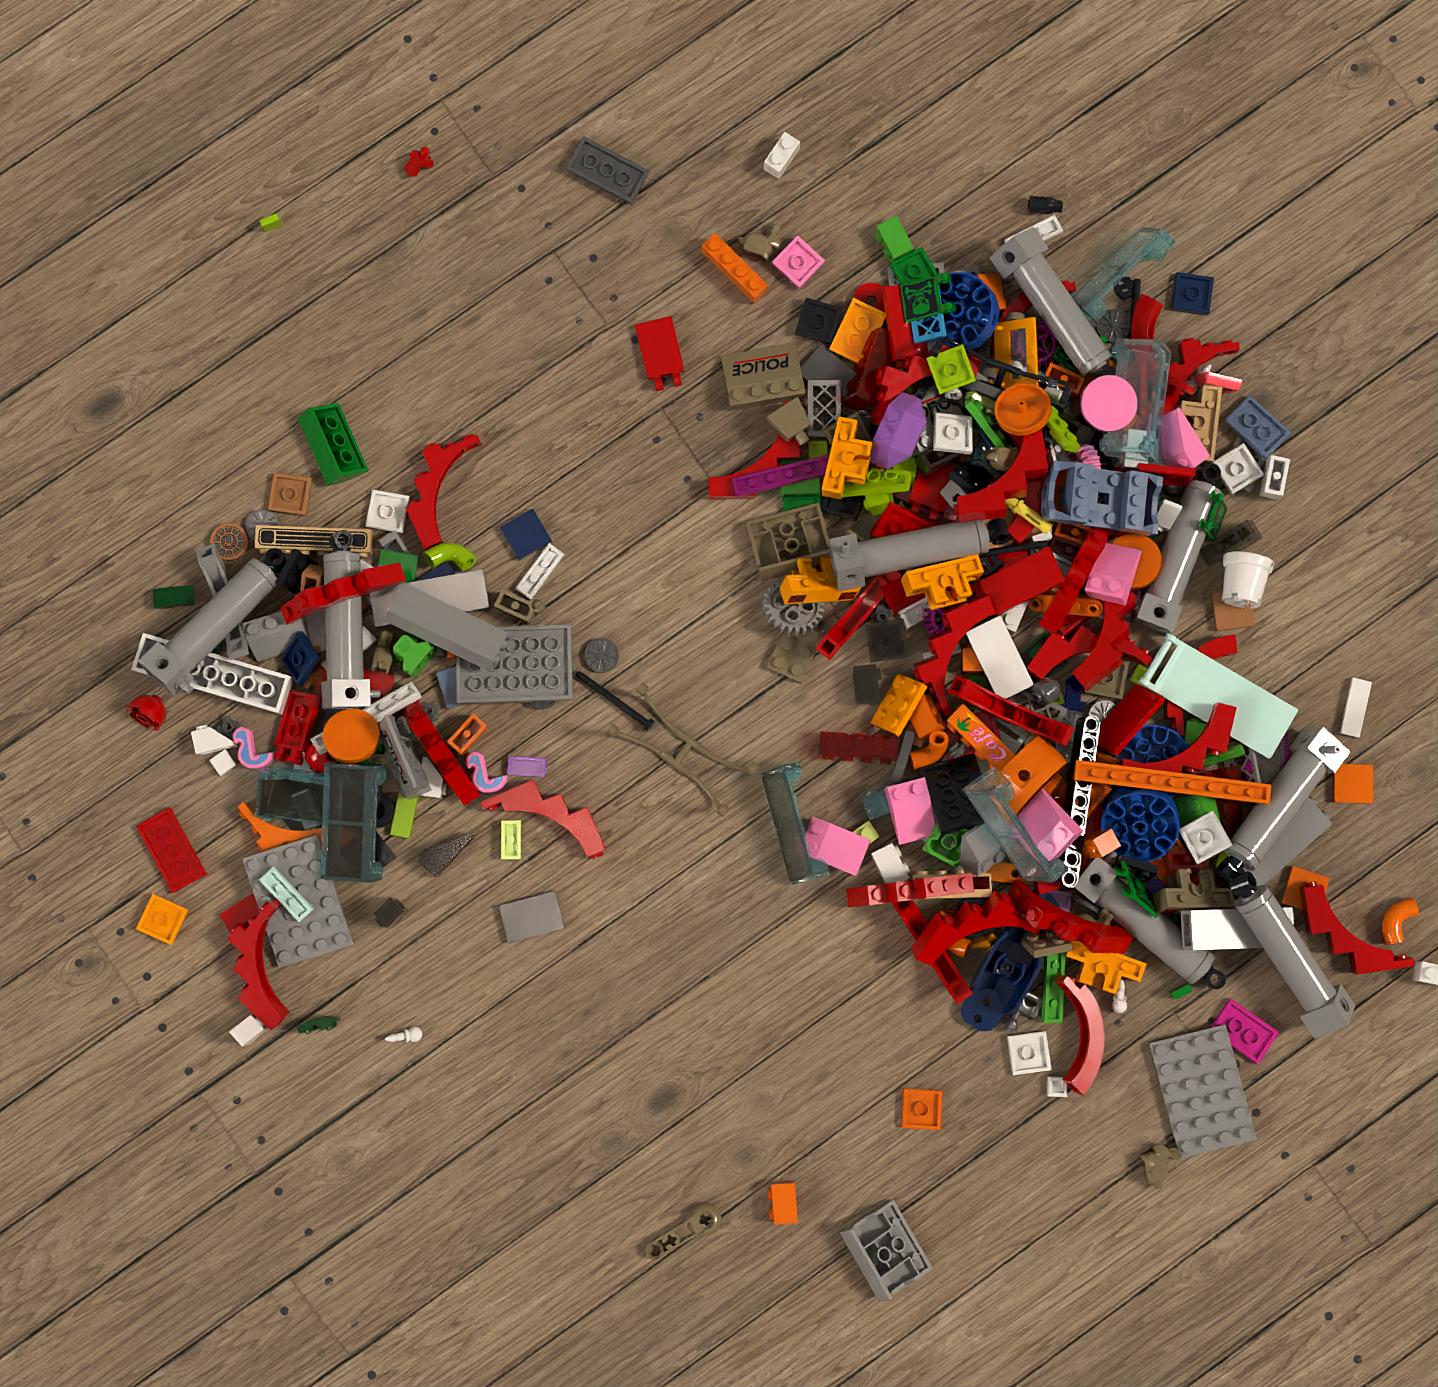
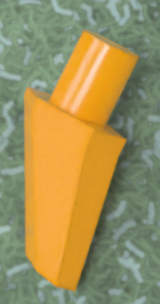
[970,932,997,950]

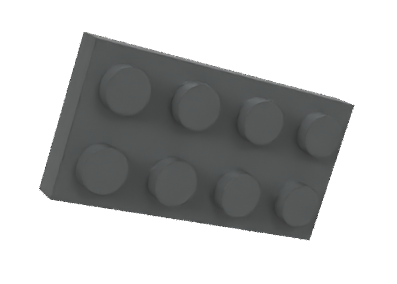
[566,136,650,205]

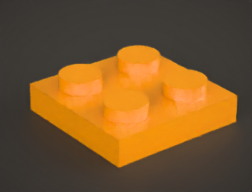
[136,894,189,945]

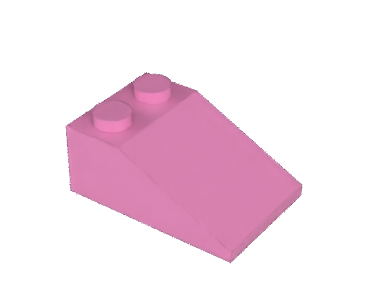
[1156,407,1210,469]
[1085,543,1142,606]
[884,777,935,845]
[1017,789,1083,862]
[799,817,871,876]

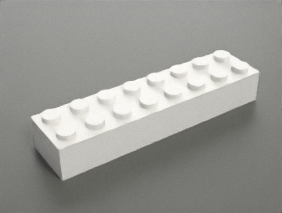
[131,633,294,715]

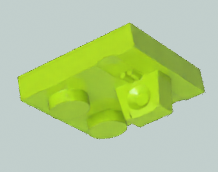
[927,344,976,394]

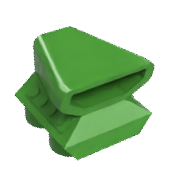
[392,633,436,678]
[922,822,969,868]

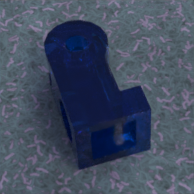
[1064,674,1086,712]

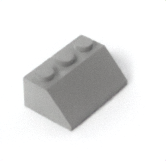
[242,611,312,662]
[960,809,1017,877]

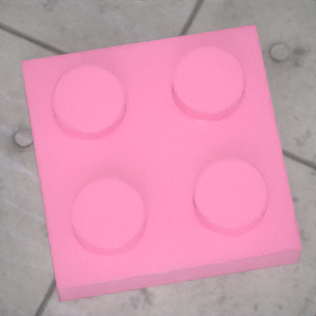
[772,235,825,289]

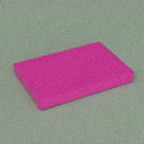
[1210,998,1279,1064]

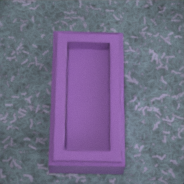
[507,756,547,777]

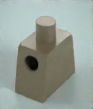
[767,397,810,446]

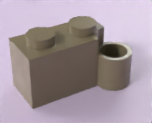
[494,589,546,625]

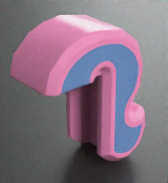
[233,727,275,769]
[466,752,508,793]

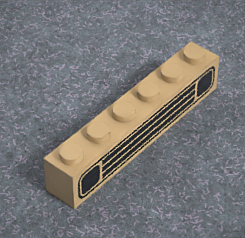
[255,525,373,558]

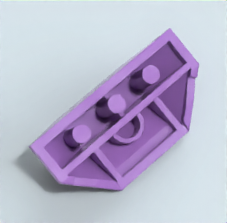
[871,392,927,470]

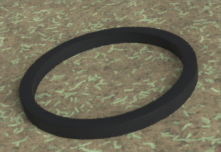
[930,398,967,424]

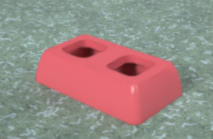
[1194,372,1243,394]

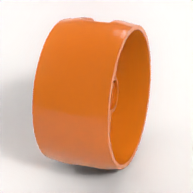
[987,736,1068,817]

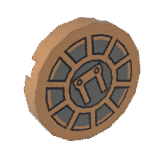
[210,523,249,561]

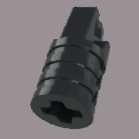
[1028,195,1063,214]

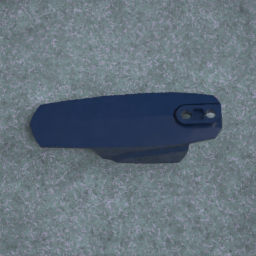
[960,890,1060,1031]

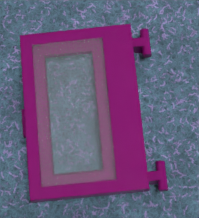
[1233,730,1290,784]

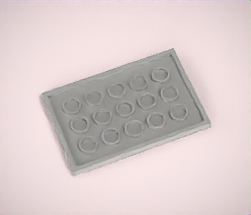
[456,624,573,705]
[242,834,354,968]
[1149,1024,1257,1158]

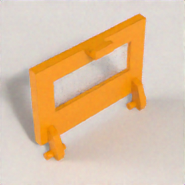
[988,317,1039,389]

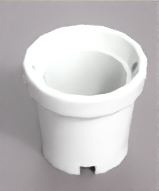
[1221,551,1274,609]

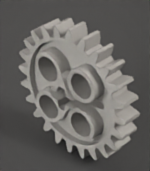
[762,578,824,636]

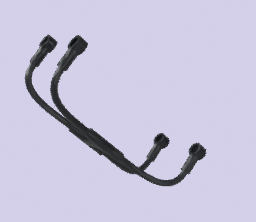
[915,337,1071,447]

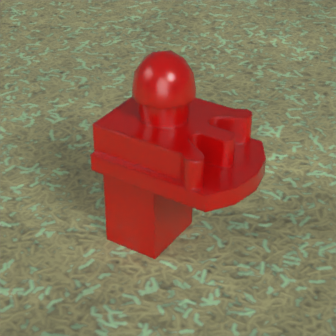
[404,146,434,177]

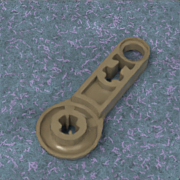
[646,1203,721,1260]

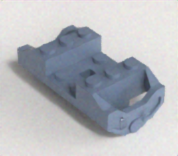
[1040,461,1163,536]

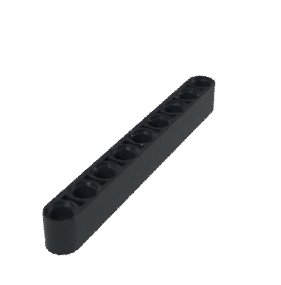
[1054,716,1100,887]

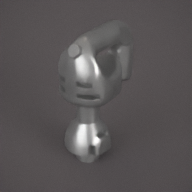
[1003,991,1042,1033]

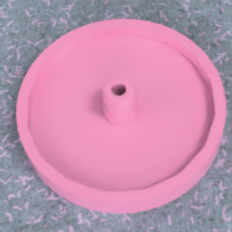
[1080,375,1137,432]

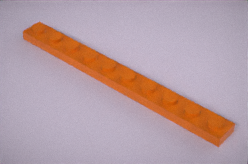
[1073,760,1271,804]

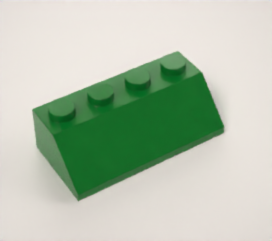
[298,403,369,486]

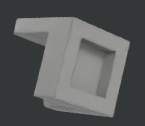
[379,530,409,554]

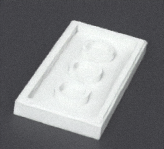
[966,615,1034,699]

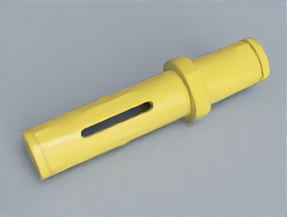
[1005,498,1053,534]

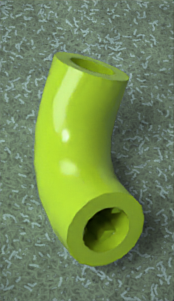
[423,542,477,571]

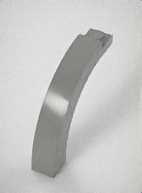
[196,543,249,660]

